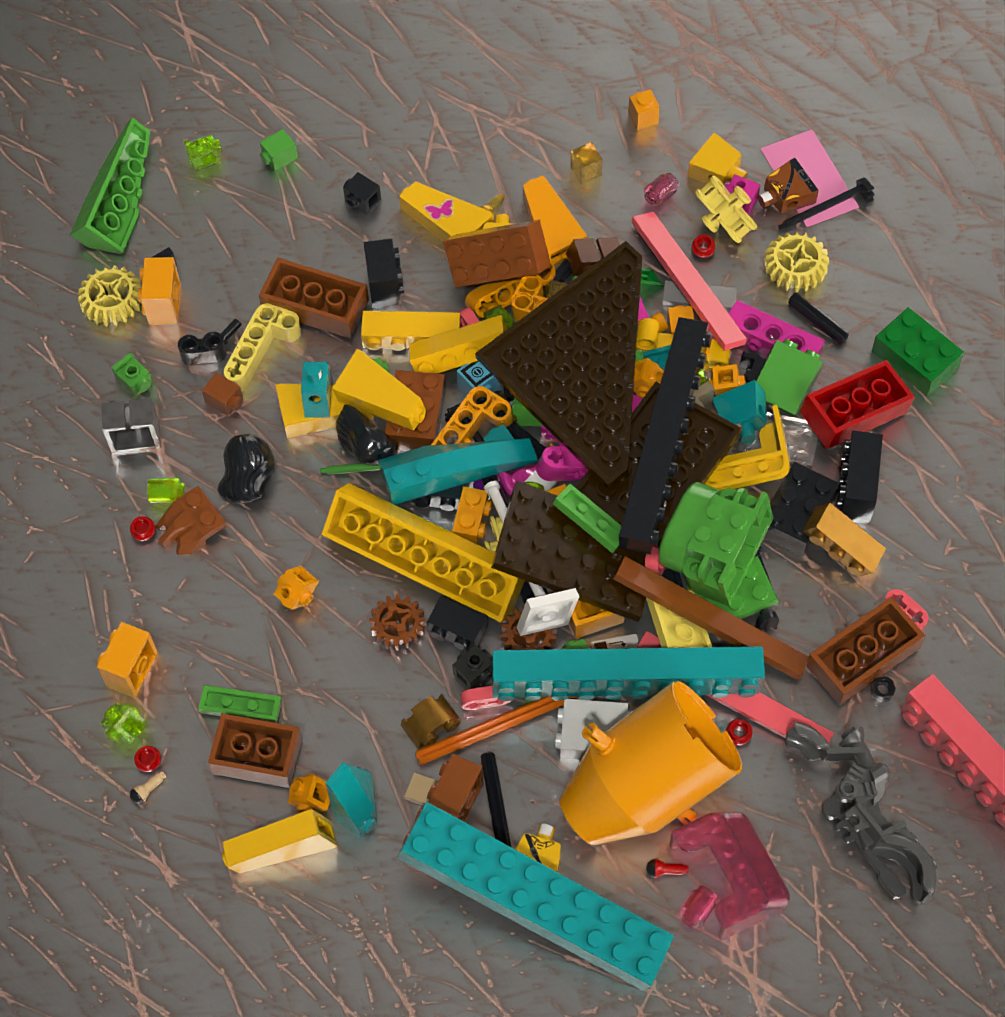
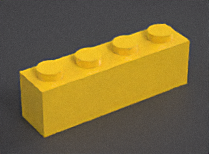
[361,311,461,351]
[409,315,507,374]

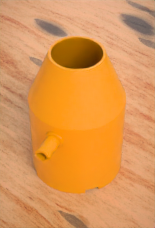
[559,681,742,846]

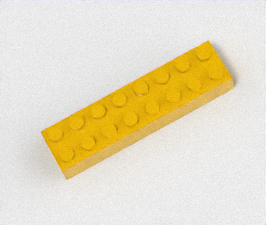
[321,483,525,623]

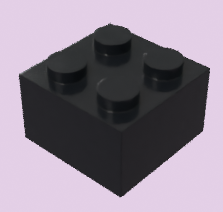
[363,238,404,309]

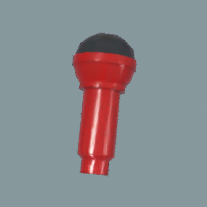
[646,859,689,878]

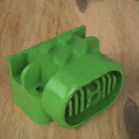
[659,482,774,607]

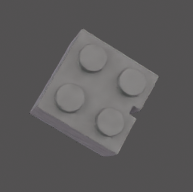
[101,397,161,453]

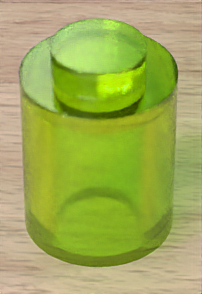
[147,478,186,504]

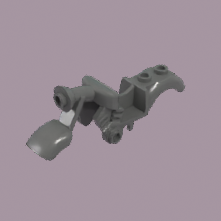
[785,721,937,904]

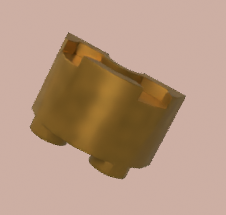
[401,694,461,749]

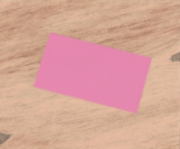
[760,129,859,227]

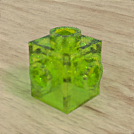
[100,703,147,744]

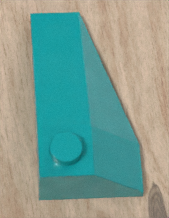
[325,762,377,838]

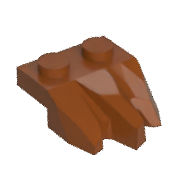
[155,486,227,555]

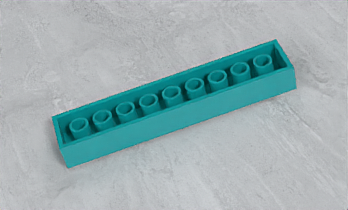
[492,647,765,701]
[396,802,674,991]

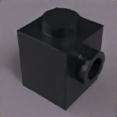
[343,172,381,215]

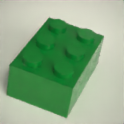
[872,307,964,396]

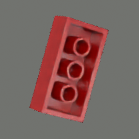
[799,360,915,449]

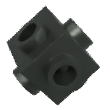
[452,645,492,689]

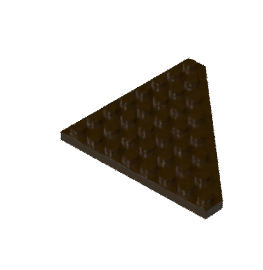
[475,241,642,489]

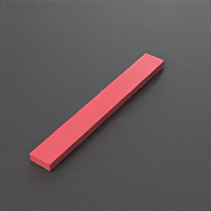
[631,212,747,351]
[637,631,834,743]

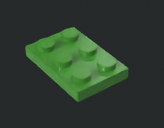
[687,556,779,634]

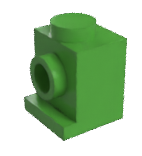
[111,353,153,397]

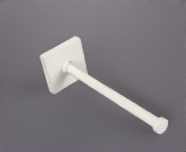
[484,481,579,636]

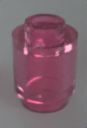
[644,173,679,206]
[679,886,718,928]

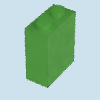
[756,339,824,417]

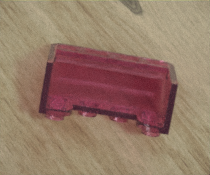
[669,812,790,941]

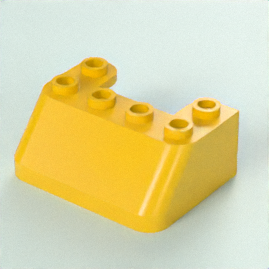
[705,405,790,490]

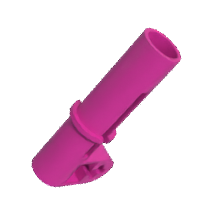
[536,435,589,481]

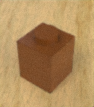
[202,372,243,417]

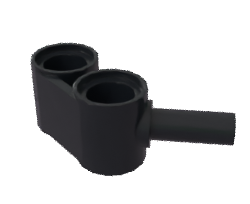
[177,319,242,366]

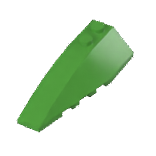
[70,117,151,254]

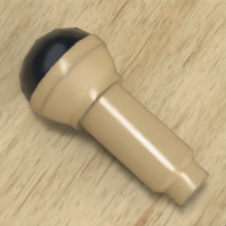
[130,771,166,804]

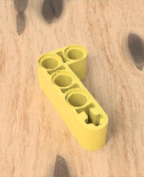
[224,303,301,392]

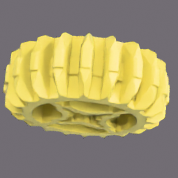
[764,231,829,292]
[78,265,142,327]

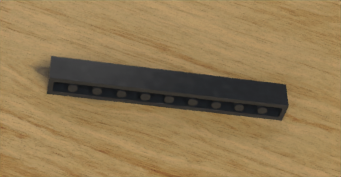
[619,317,712,554]

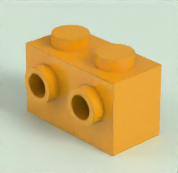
[452,486,492,545]

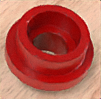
[691,235,715,258]
[726,719,753,745]

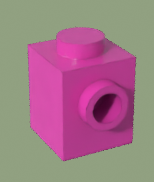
[724,174,761,215]

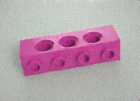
[728,300,825,356]

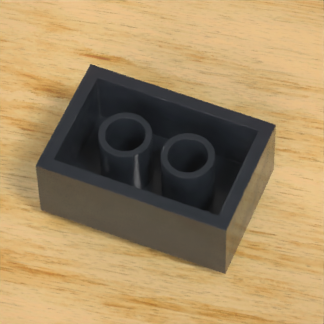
[836,430,883,525]
[764,462,840,557]

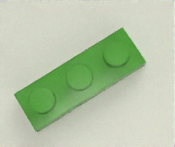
[553,484,621,553]
[198,685,282,723]

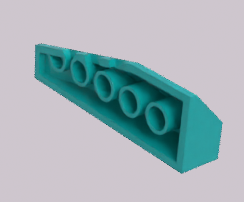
[378,438,538,505]

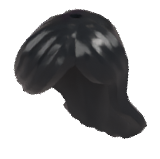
[336,405,396,466]
[217,434,275,503]

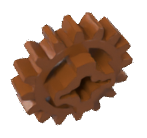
[369,594,426,651]
[501,606,557,650]

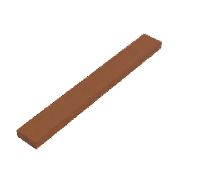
[613,556,809,680]

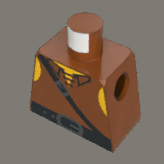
[758,157,819,214]

